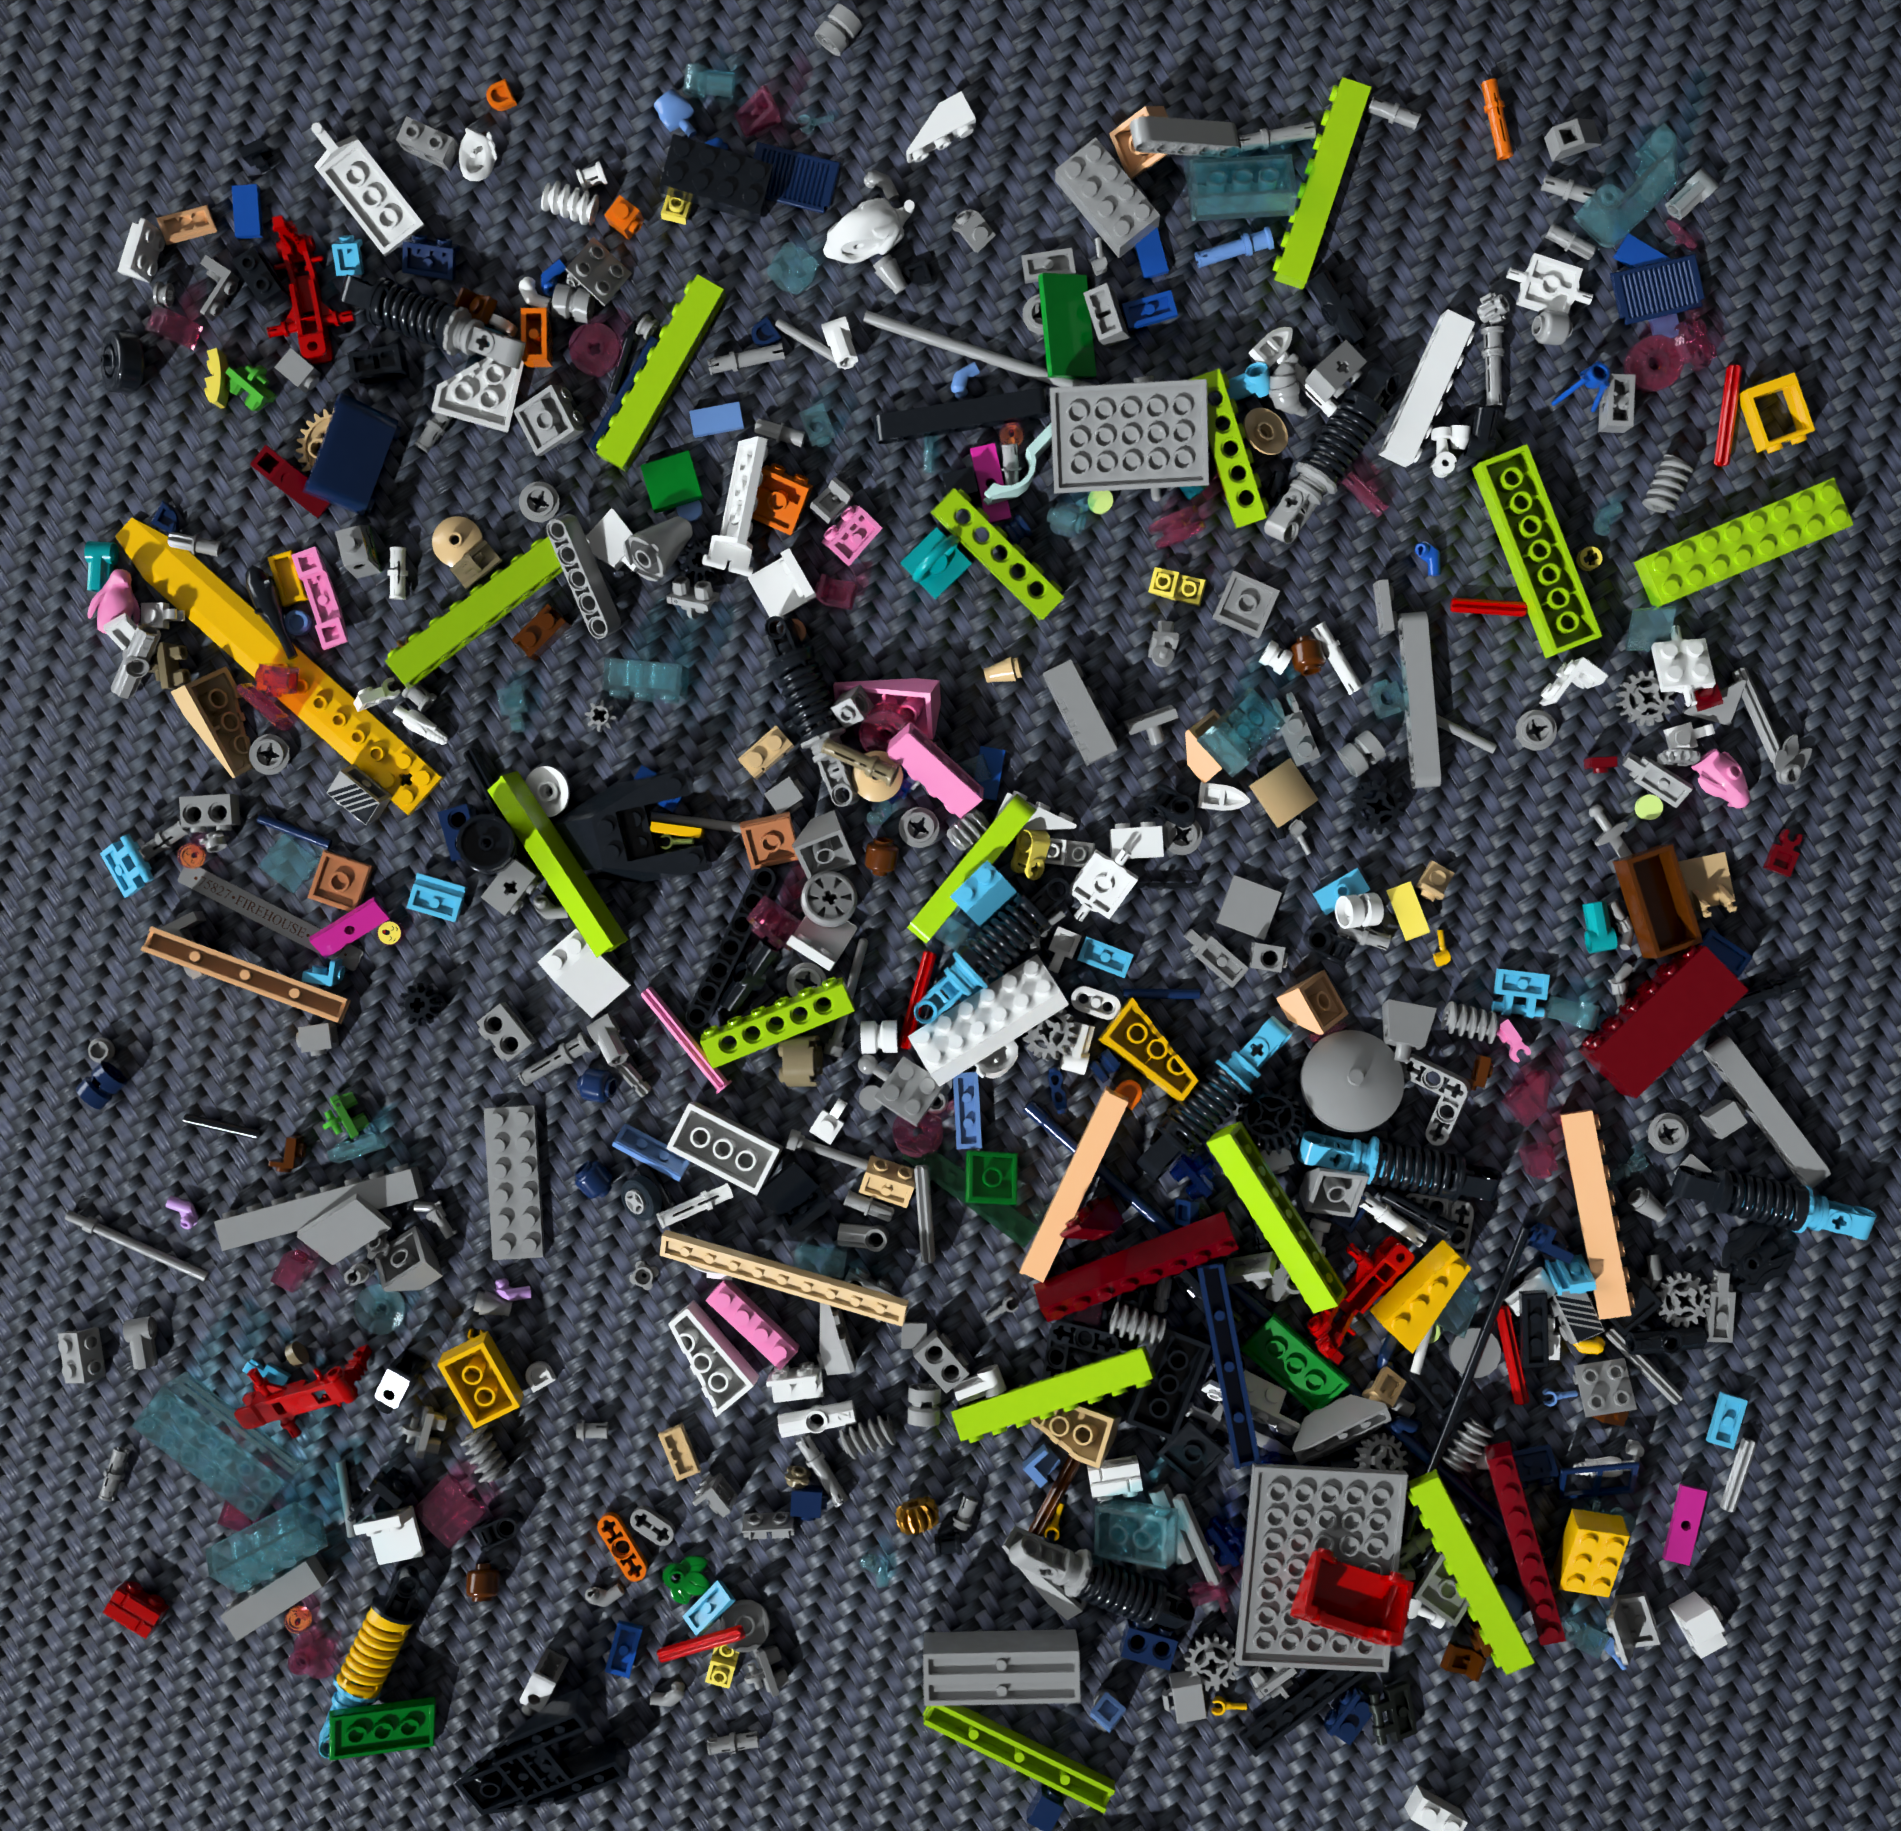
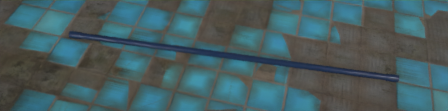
[1022,1100,1547,1559]

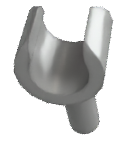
[1091,237,1107,276]
[1289,819,1312,855]
[984,1296,1019,1322]
[1626,1439,1644,1477]

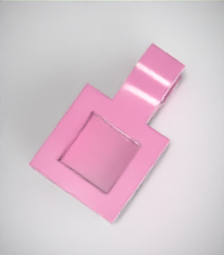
[1496,1017,1531,1063]

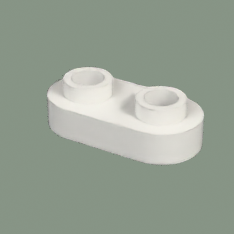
[1071,986,1121,1020]

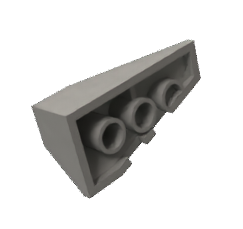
[1002,1526,1088,1620]

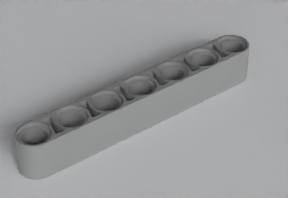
[1398,611,1441,789]
[1703,1034,1831,1188]

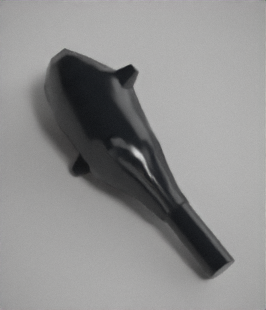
[245,565,298,660]

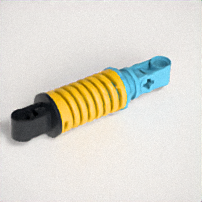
[319,1565,420,1759]

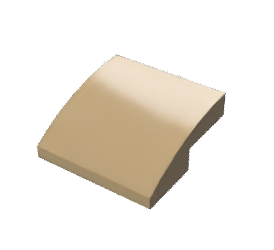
[1249,758,1318,828]

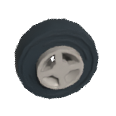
[621,1175,662,1221]

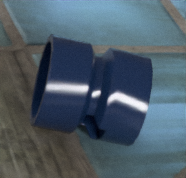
[76,1061,127,1110]

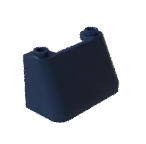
[302,393,402,516]

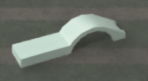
[983,423,1052,506]

